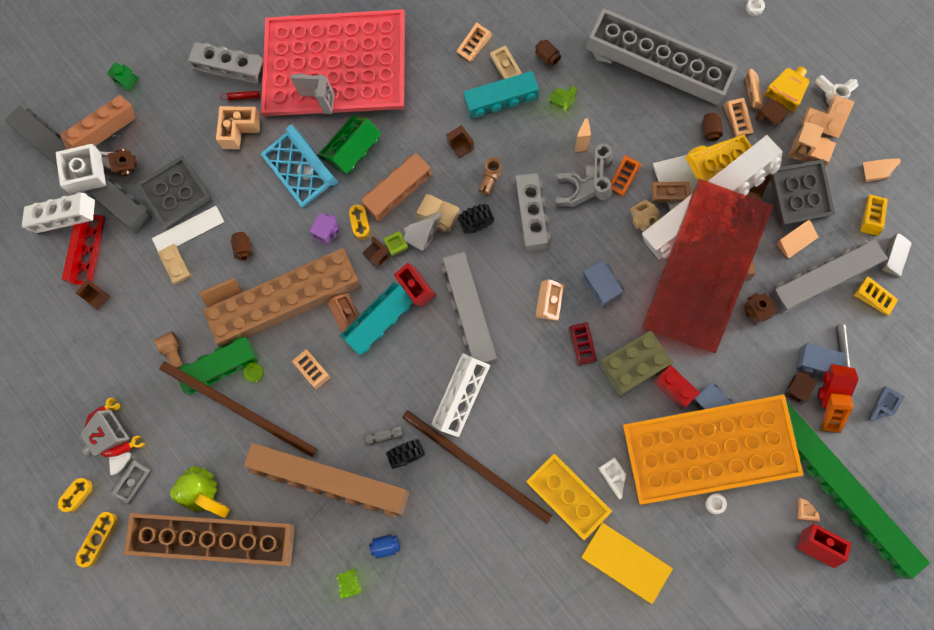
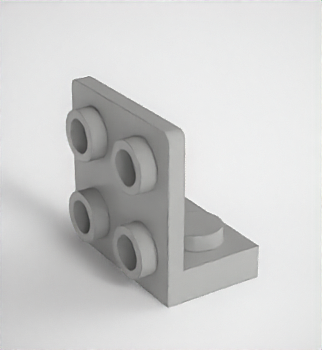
[290,73,335,114]

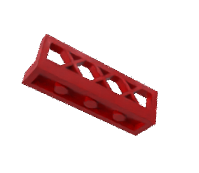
[62,215,106,286]

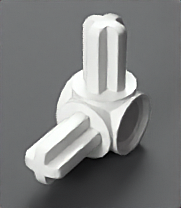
[815,75,858,105]

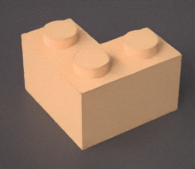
[801,94,855,138]
[216,106,261,149]
[788,122,836,167]

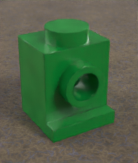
[107,62,139,92]

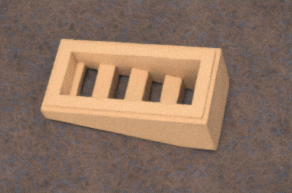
[456,22,492,62]
[723,97,754,137]
[292,349,331,390]

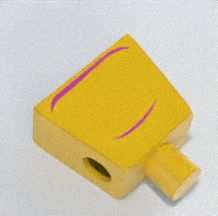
[764,66,810,113]

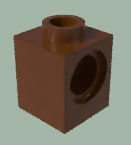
[784,372,817,405]

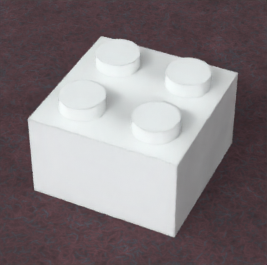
[56,144,106,194]

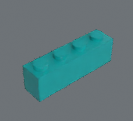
[463,71,539,118]
[339,282,413,355]

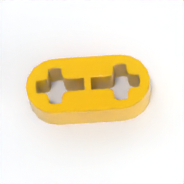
[349,204,370,240]
[58,478,93,513]
[194,493,230,518]

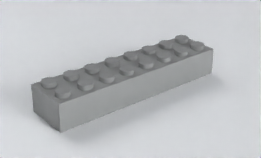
[586,8,738,106]

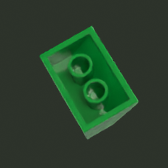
[318,116,382,174]

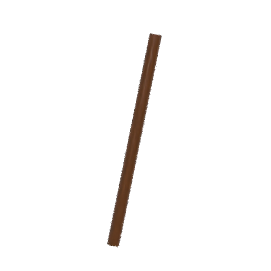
[159,361,318,458]
[402,410,552,524]

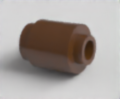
[535,40,561,66]
[702,112,723,142]
[230,232,253,261]

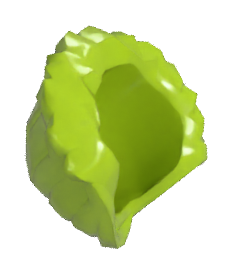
[170,466,217,512]

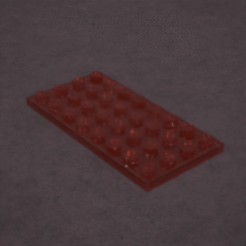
[642,179,774,353]

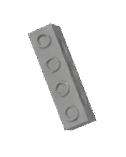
[188,42,263,84]
[515,173,551,252]

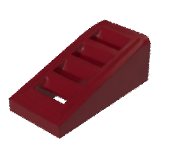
[568,322,597,366]

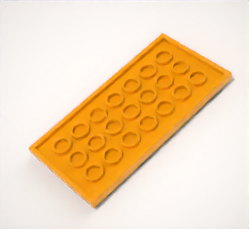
[623,394,804,505]

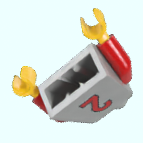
[81,398,145,457]

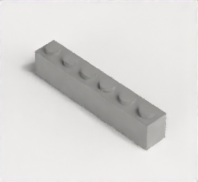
[770,239,888,314]
[441,252,497,369]

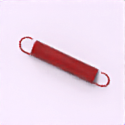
[220,90,262,100]

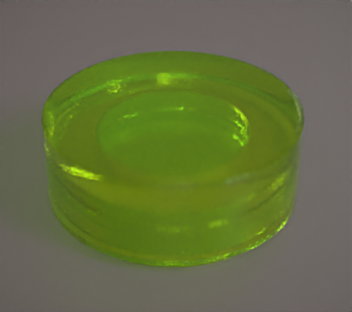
[244,363,264,383]

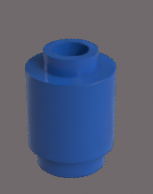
[369,534,400,559]

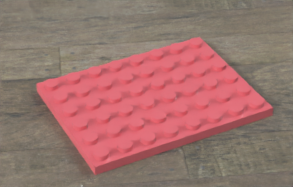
[261,9,405,116]

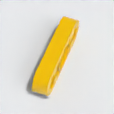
[76,512,118,568]

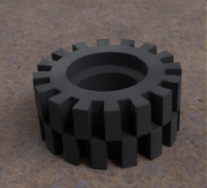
[458,204,494,234]
[386,439,425,469]

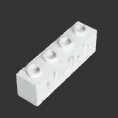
[22,192,95,233]

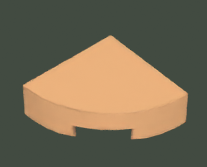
[797,498,820,522]

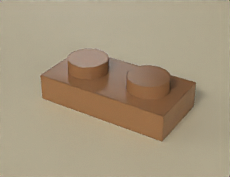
[651,182,691,203]

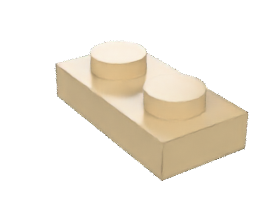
[490,45,522,79]
[157,244,192,285]

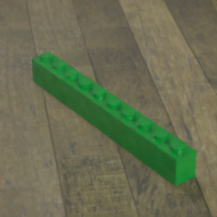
[786,400,930,579]

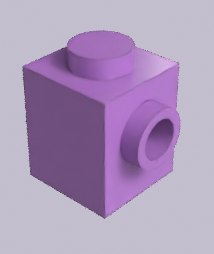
[309,213,339,245]

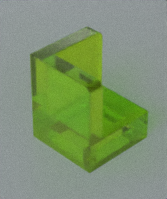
[549,85,578,111]
[337,568,363,599]

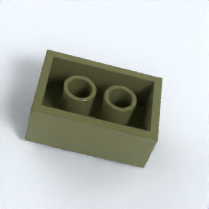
[599,330,673,397]

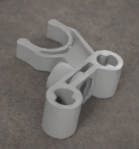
[556,144,613,207]

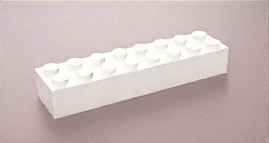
[642,135,783,260]

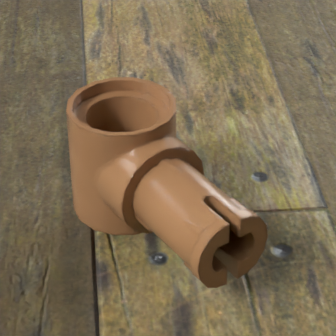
[478,157,502,196]
[154,331,183,369]

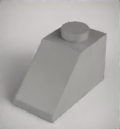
[403,212,442,251]

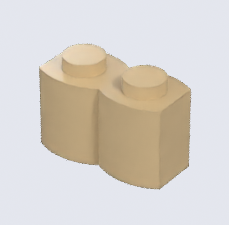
[416,194,460,232]

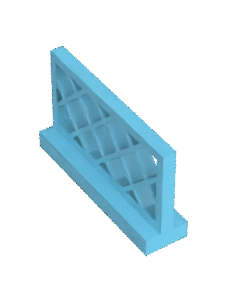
[261,124,339,208]

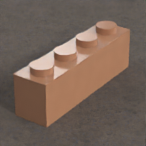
[60,95,135,149]
[361,153,432,222]

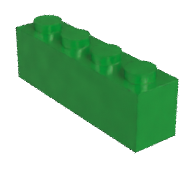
[179,337,259,396]

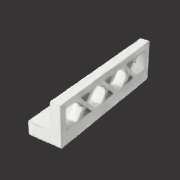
[431,353,490,437]

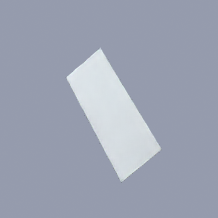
[152,206,224,252]

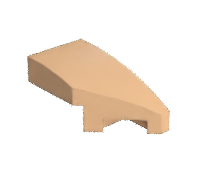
[863,159,901,182]

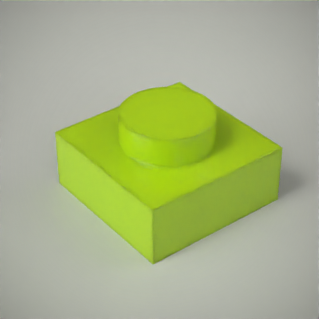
[383,231,409,257]

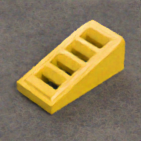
[860,194,888,236]
[854,277,898,316]

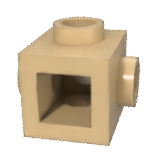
[630,199,660,232]

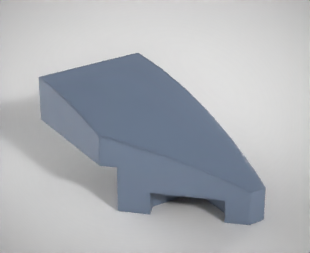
[869,386,905,420]

